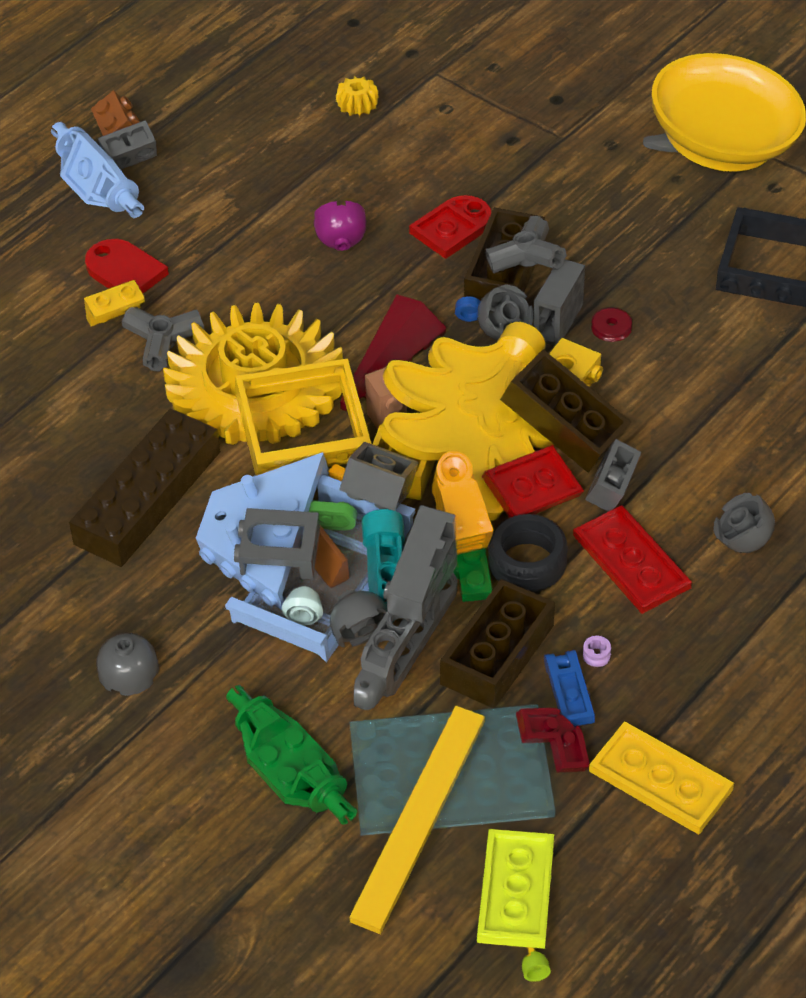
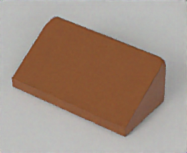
[315,526,350,588]

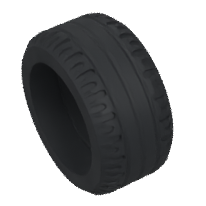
[488,514,568,592]

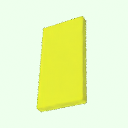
[477,829,554,949]

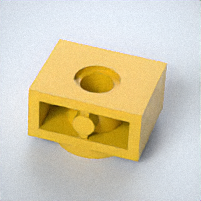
[549,338,603,387]

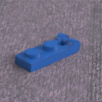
[544,650,595,726]

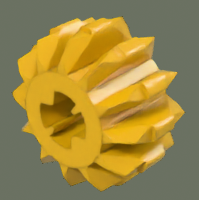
[336,76,379,116]

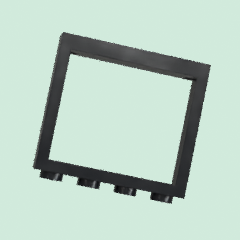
[716,207,806,307]

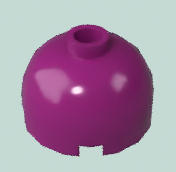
[314,201,367,251]

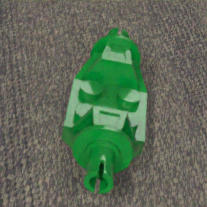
[226,685,357,825]

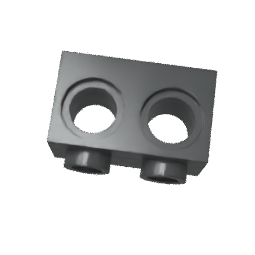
[98,120,157,170]

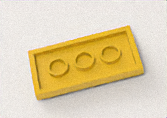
[589,721,734,835]

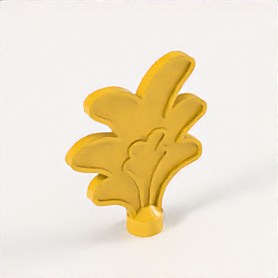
[379,322,554,521]

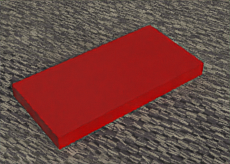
[573,505,692,614]

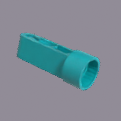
[362,509,405,623]

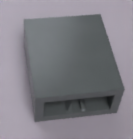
[534,259,585,346]

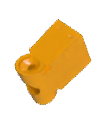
[432,451,494,555]

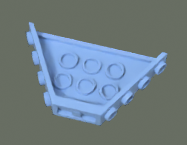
[196,452,329,610]

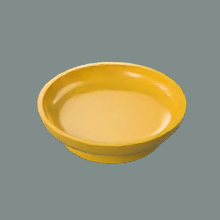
[652,53,806,171]

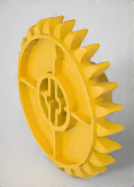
[163,303,343,445]

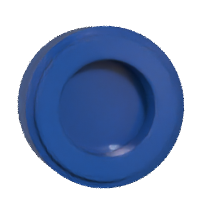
[455,297,480,322]

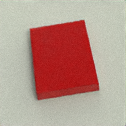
[481,445,584,518]

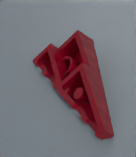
[340,294,446,411]

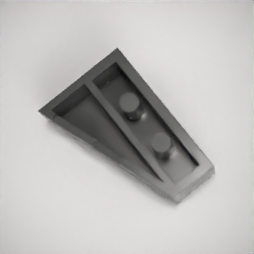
[384,505,456,623]

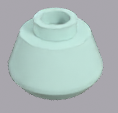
[282,586,323,626]

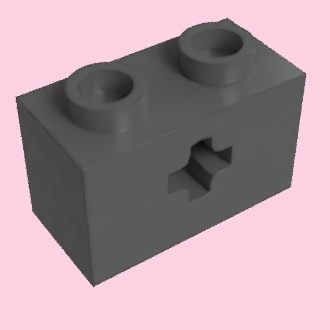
[585,439,641,512]

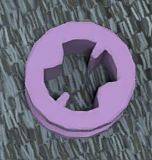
[583,636,611,667]

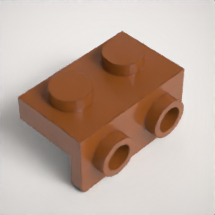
[91,90,140,136]

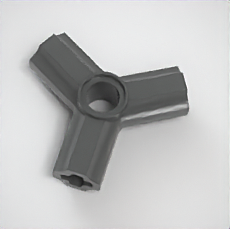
[485,216,567,273]
[122,307,204,371]

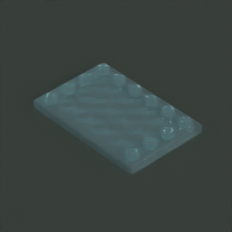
[350,704,555,836]

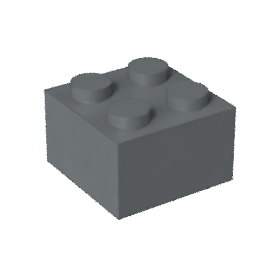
[339,442,419,511]

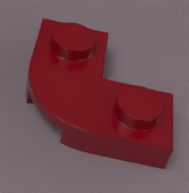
[516,708,590,773]

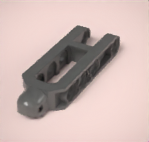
[354,549,457,710]

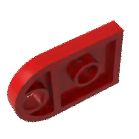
[409,195,491,259]
[85,239,169,294]

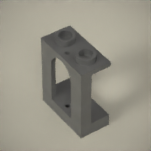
[234,508,320,579]

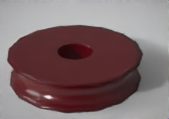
[591,307,632,342]

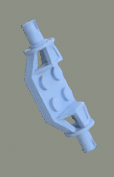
[51,122,144,218]

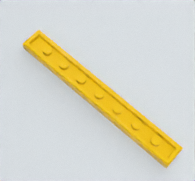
[349,706,485,935]

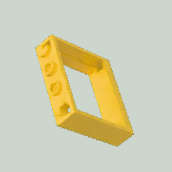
[235,358,371,476]

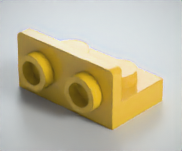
[84,280,145,326]

